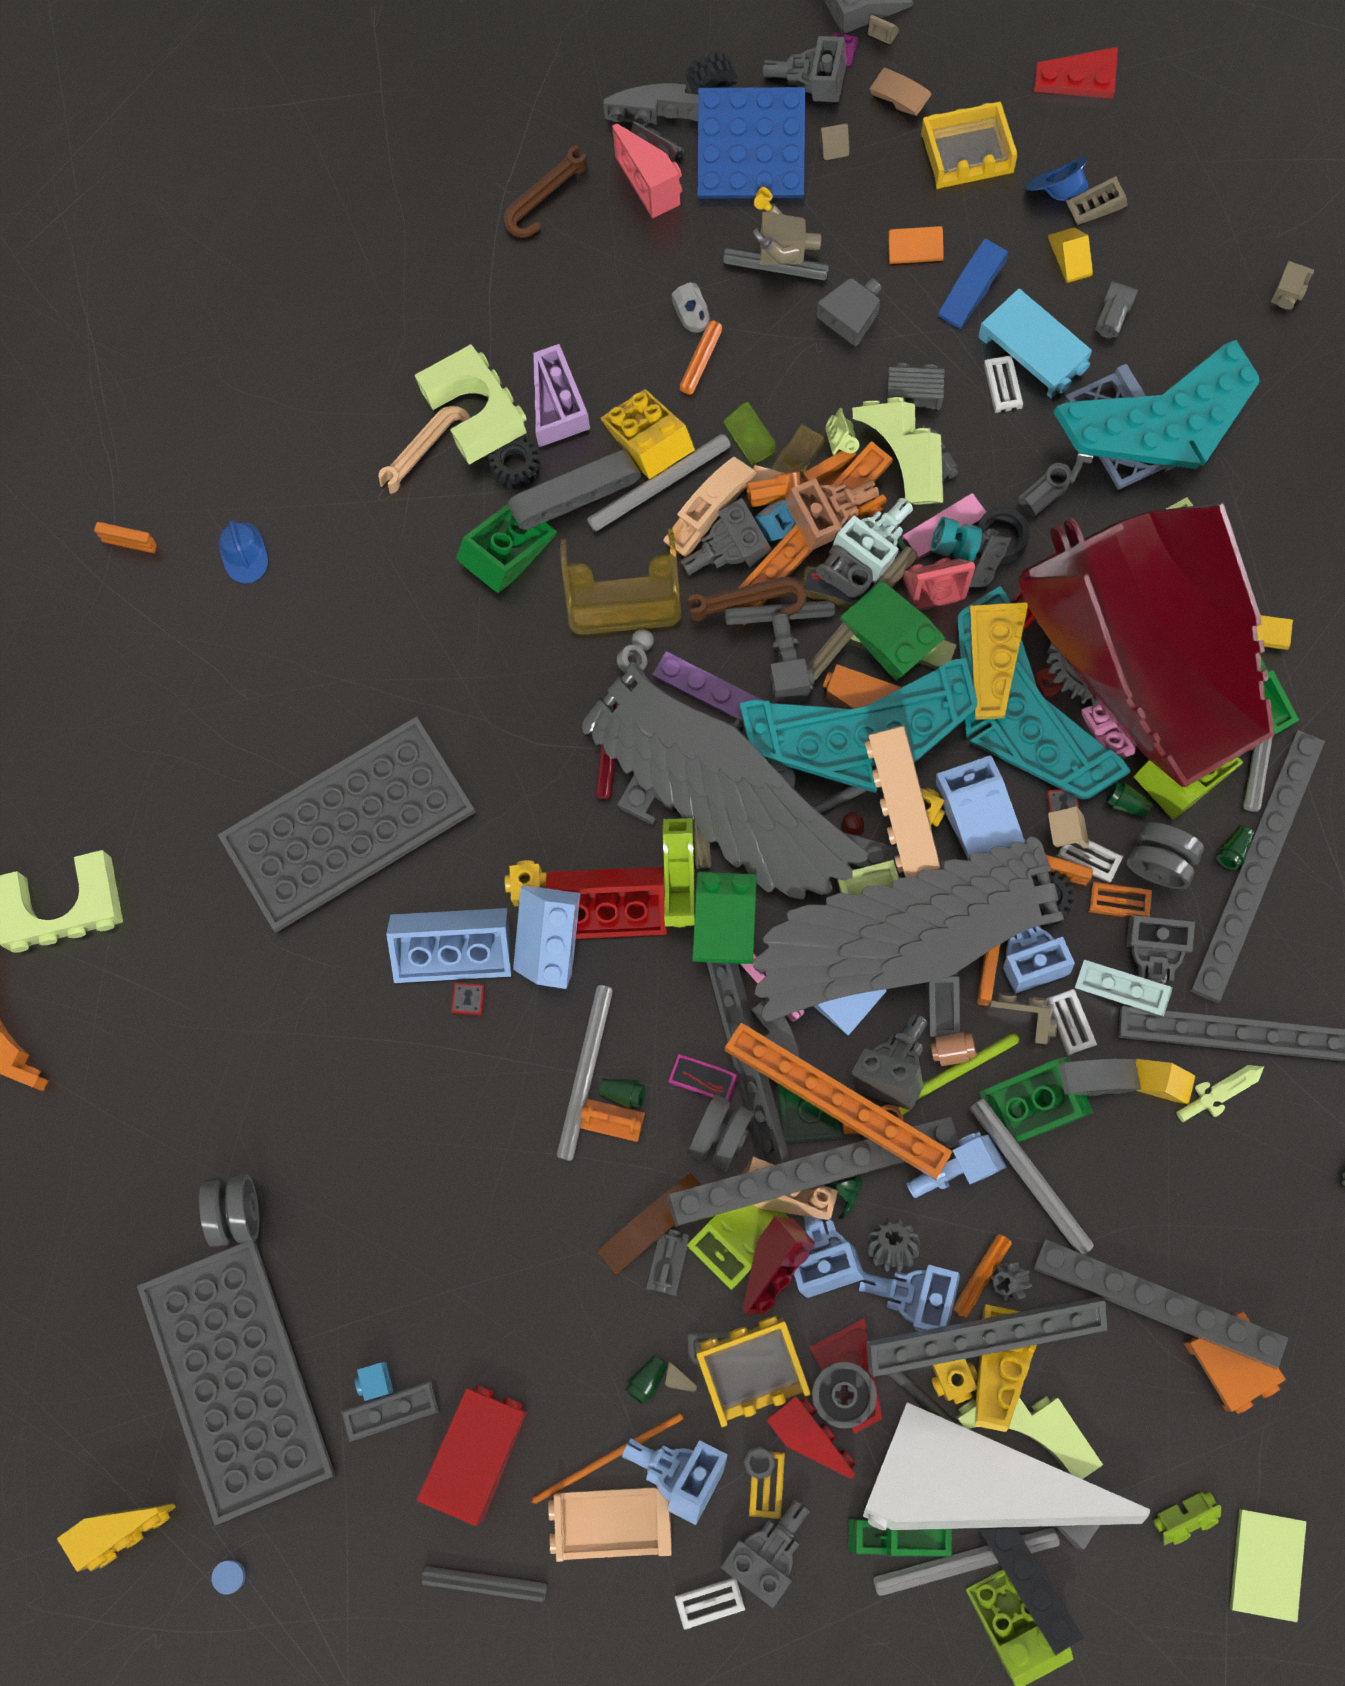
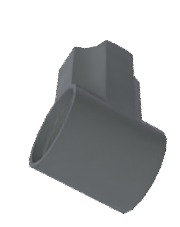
[1095,281,1138,338]
[1018,463,1072,517]

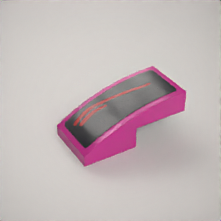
[668,1054,739,1100]

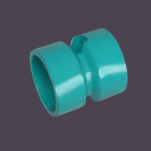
[931,517,982,561]

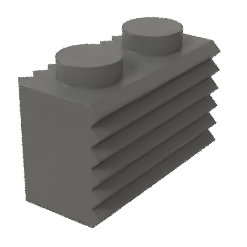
[886,363,945,410]

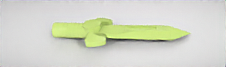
[1176,1065,1264,1122]

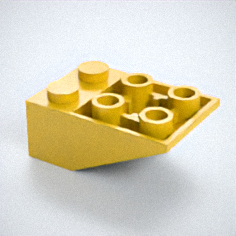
[601,389,695,479]
[57,1503,176,1572]

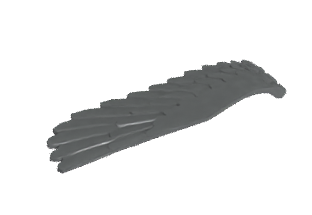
[582,662,869,899]
[753,836,1064,1022]

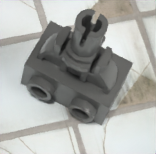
[763,36,848,102]
[681,498,772,576]
[770,614,814,705]
[1126,915,1195,985]
[852,1014,928,1111]
[721,1499,811,1608]

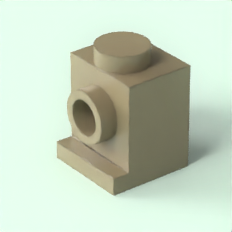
[1271,261,1314,309]

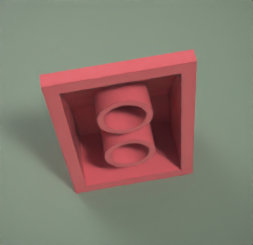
[612,124,682,219]
[902,558,975,610]

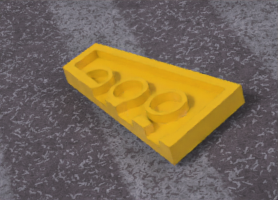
[970,602,1028,720]
[974,1304,1037,1432]

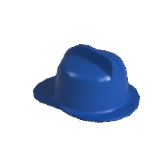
[1025,157,1088,201]
[219,520,268,584]

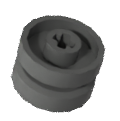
[1127,822,1204,889]
[688,1094,754,1173]
[199,1173,259,1248]

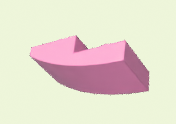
[1082,703,1135,759]

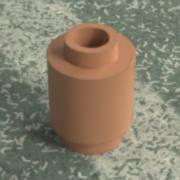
[931,1032,977,1066]

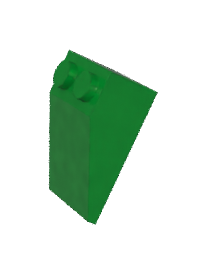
[456,505,557,593]
[840,581,945,682]
[693,872,757,964]
[979,1057,1094,1143]

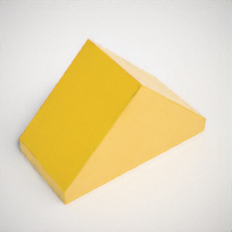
[1048,227,1093,283]
[1135,1059,1195,1105]

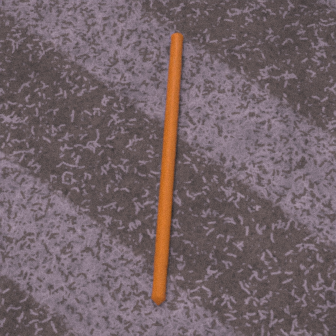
[531,1413,685,1504]

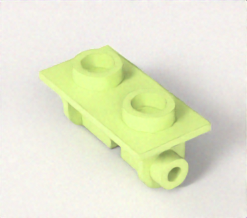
[825,408,859,455]

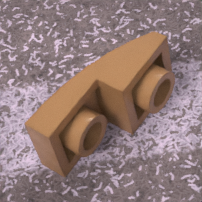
[869,68,931,116]

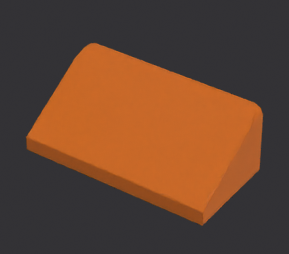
[887,226,944,264]

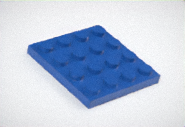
[698,87,805,199]

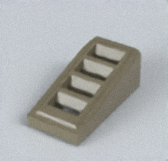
[1066,176,1128,225]

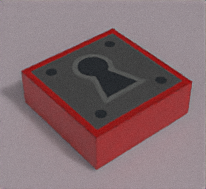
[1046,789,1079,813]
[451,983,485,1016]

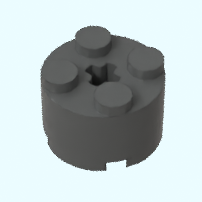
[811,1362,877,1428]

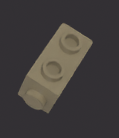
[990,993,1058,1044]

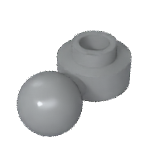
[617,629,654,673]

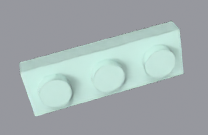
[1075,960,1173,1016]

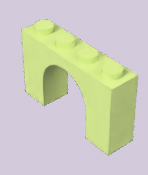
[414,344,527,464]
[0,850,123,952]

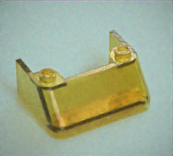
[560,529,681,635]

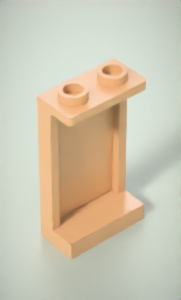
[548,1487,672,1562]

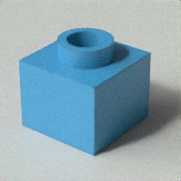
[754,500,796,542]
[355,1362,394,1401]

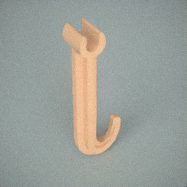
[378,406,470,494]

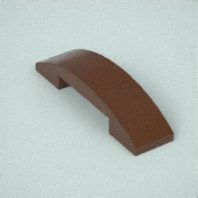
[597,1173,701,1276]

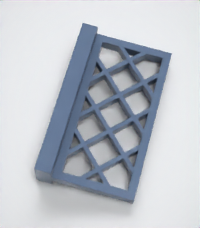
[1065,364,1175,490]

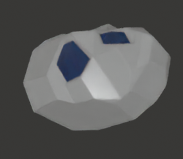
[672,282,710,333]

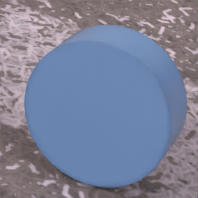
[212,1560,246,1594]

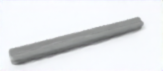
[587,434,731,531]
[557,985,613,1161]
[970,1099,1094,1255]
[874,1527,1060,1596]

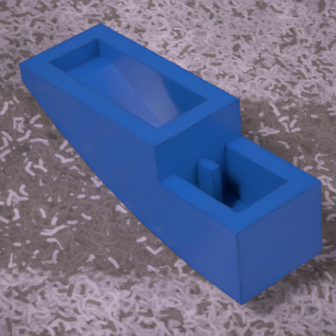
[938,238,1008,330]

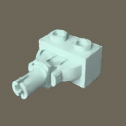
[832,498,913,584]

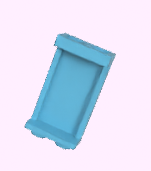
[978,289,1092,398]

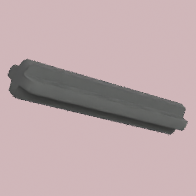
[723,247,829,280]
[725,601,835,625]
[421,1566,547,1602]

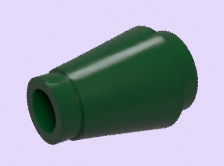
[1106,782,1152,818]
[1217,825,1254,870]
[599,1078,646,1109]
[624,1355,668,1405]

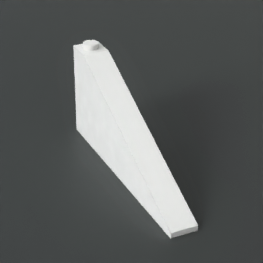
[863,1402,1150,1530]

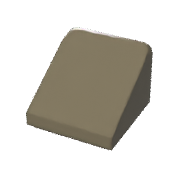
[868,14,899,45]
[820,124,849,160]
[665,1361,697,1392]

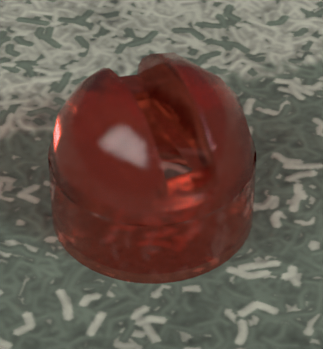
[841,812,864,835]

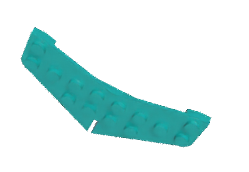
[1053,340,1259,469]
[958,586,1130,799]
[739,658,977,793]

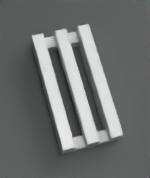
[984,355,1023,413]
[1056,840,1123,884]
[1047,989,1097,1056]
[675,1577,745,1630]

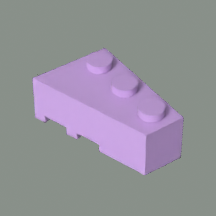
[533,344,590,447]

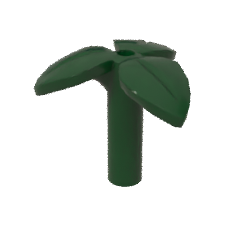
[824,1175,862,1219]

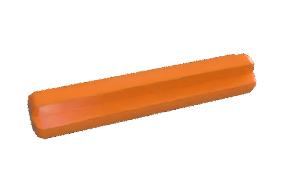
[680,320,722,395]
[952,1234,1012,1318]

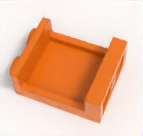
[803,451,887,526]
[1184,1312,1286,1414]

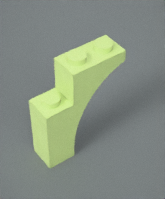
[852,397,943,505]
[955,1396,1103,1479]

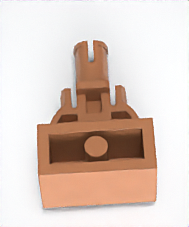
[785,478,879,551]

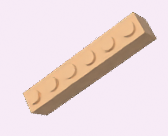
[865,725,941,878]

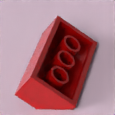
[545,866,667,939]

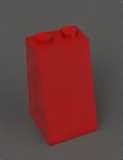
[417,1385,527,1526]

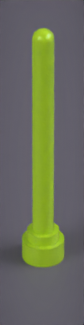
[893,1033,1019,1115]

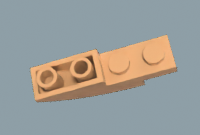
[663,457,756,558]

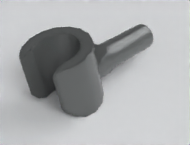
[1070,452,1093,483]

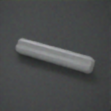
[1243,737,1273,812]

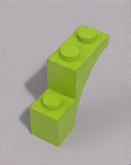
[663,818,695,928]

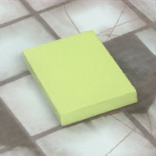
[1230,1509,1306,1622]

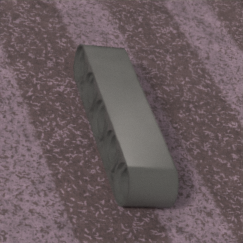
[507,450,641,530]

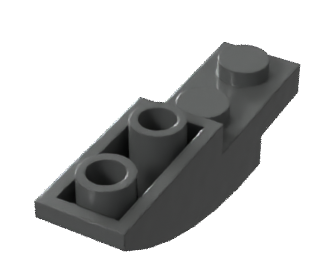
[603,83,698,125]

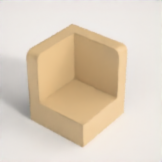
[1048,806,1089,849]

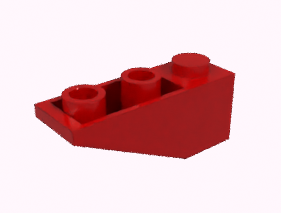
[766,1396,856,1479]

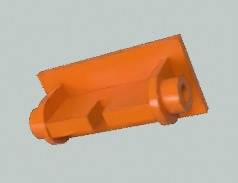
[580,1099,645,1142]

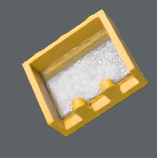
[921,102,1017,189]
[695,1316,811,1427]

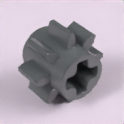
[991,1261,1032,1302]

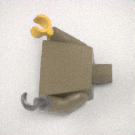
[753,187,821,265]

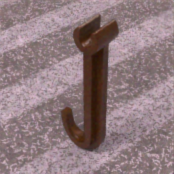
[503,145,587,238]
[687,577,806,621]

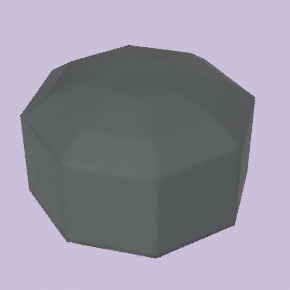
[744,1446,775,1480]

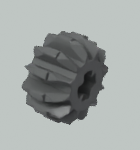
[868,1218,920,1273]

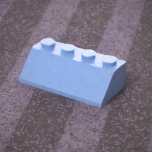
[386,908,511,983]

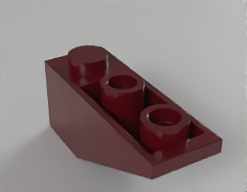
[742,1216,815,1315]

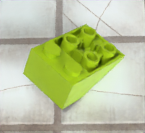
[1134,757,1243,820]
[687,1205,789,1291]
[965,1570,1074,1686]

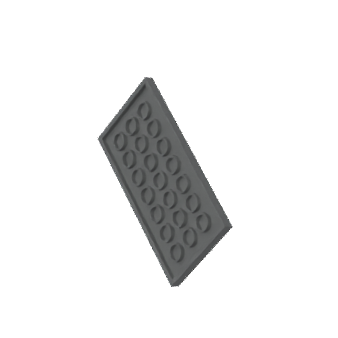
[218,716,476,933]
[137,1241,335,1526]

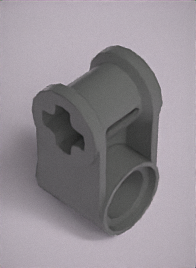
[816,546,873,599]

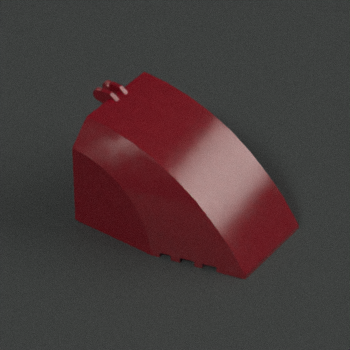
[1017,503,1275,787]

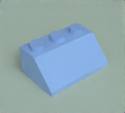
[513,885,580,989]

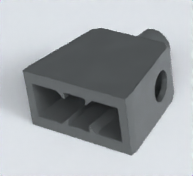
[817,278,882,347]

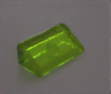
[723,401,776,465]

